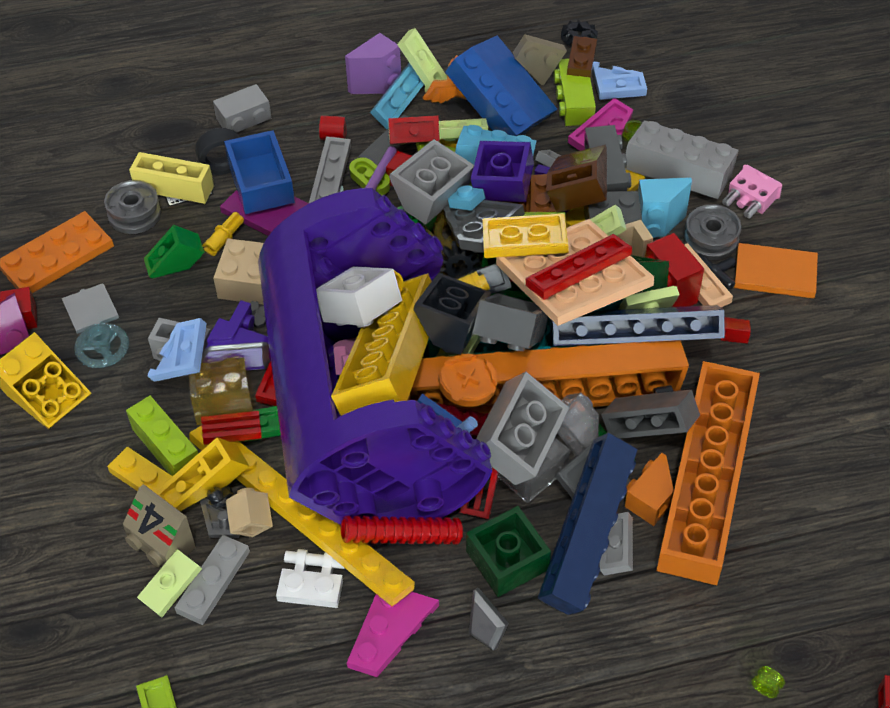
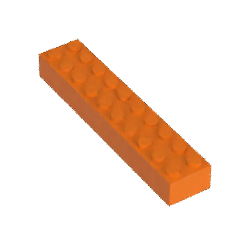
[408,340,689,414]

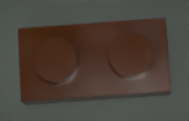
[567,36,597,78]

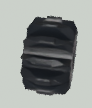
[439,241,482,277]

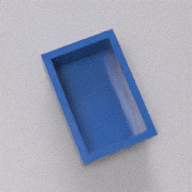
[224,130,295,214]

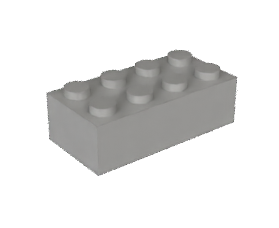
[626,120,739,199]

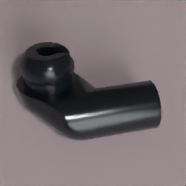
[207,485,235,508]

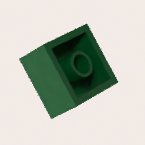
[466,506,551,597]

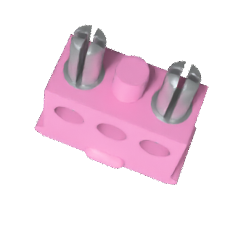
[722,165,782,218]

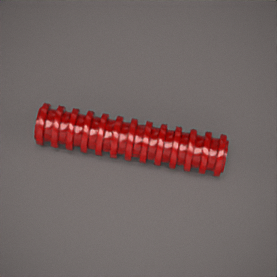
[341,515,463,545]

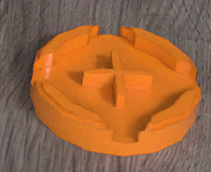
[438,354,498,407]

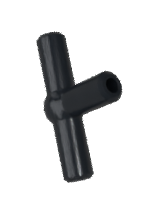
[698,253,736,289]

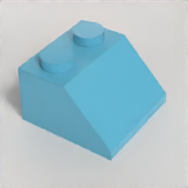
[638,178,692,238]

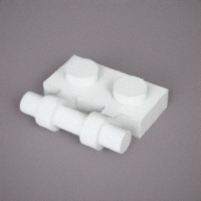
[276,549,345,608]

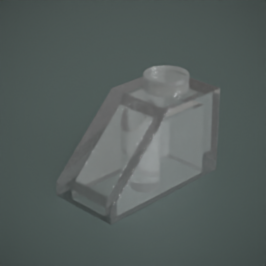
[557,393,599,456]

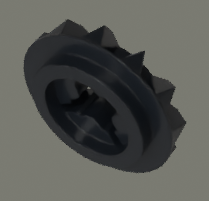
[561,19,598,47]

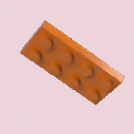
[0,211,114,293]

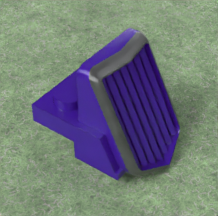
[201,300,271,373]

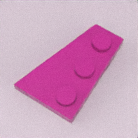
[568,98,633,151]
[347,592,439,677]

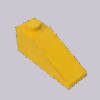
[155,437,249,511]

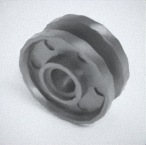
[104,180,161,234]
[684,204,741,260]

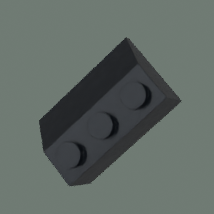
[413,273,491,355]

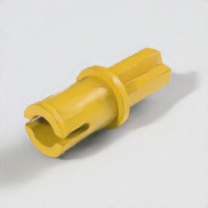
[202,212,244,256]

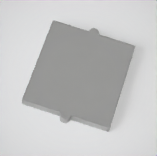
[62,283,119,334]

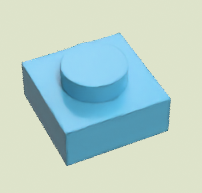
[448,185,485,210]

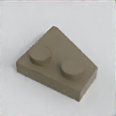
[513,34,567,85]

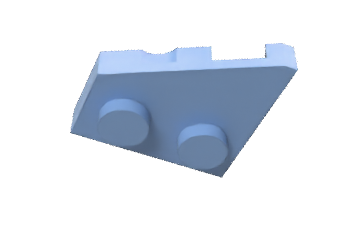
[592,62,647,100]
[148,318,207,382]

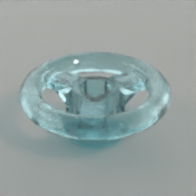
[74,323,129,368]

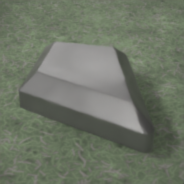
[200,498,240,538]
[469,588,509,651]

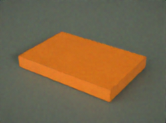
[734,243,818,298]

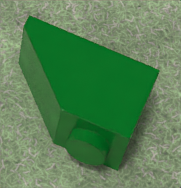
[144,225,204,278]

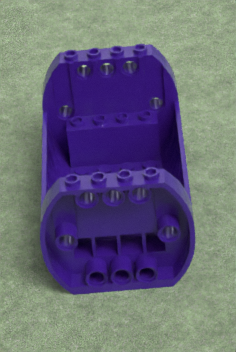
[258,188,492,525]

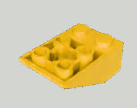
[0,332,91,429]

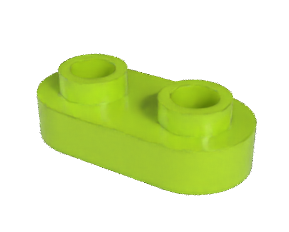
[349,158,390,195]

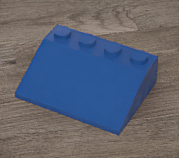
[445,35,557,136]

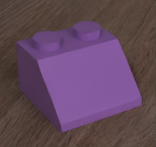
[345,33,401,94]

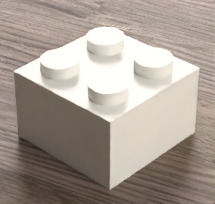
[316,267,402,328]

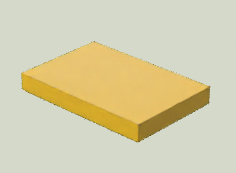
[482,213,569,258]

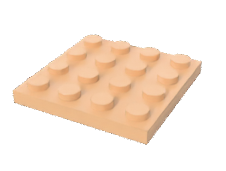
[496,219,654,326]

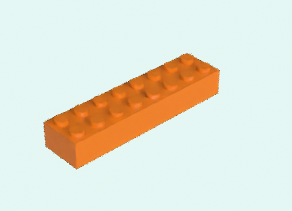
[657,361,760,585]

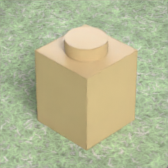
[226,488,273,537]

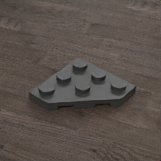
[443,200,525,253]

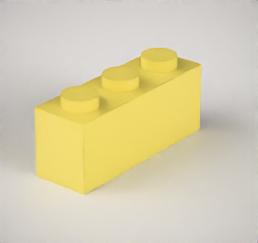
[129,152,214,204]

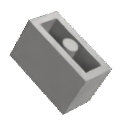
[213,84,272,133]

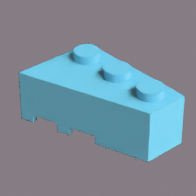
[455,125,536,164]

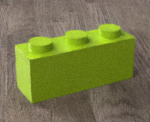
[553,59,596,126]
[126,395,198,476]

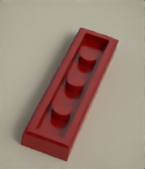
[526,234,632,300]

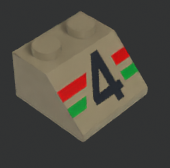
[123,484,196,567]

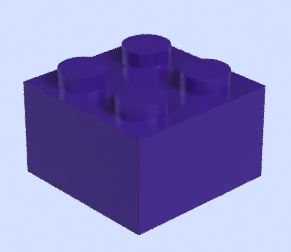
[471,141,534,202]

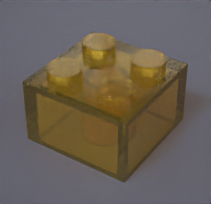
[189,357,253,426]

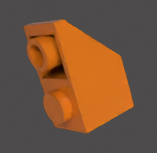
[625,453,674,526]

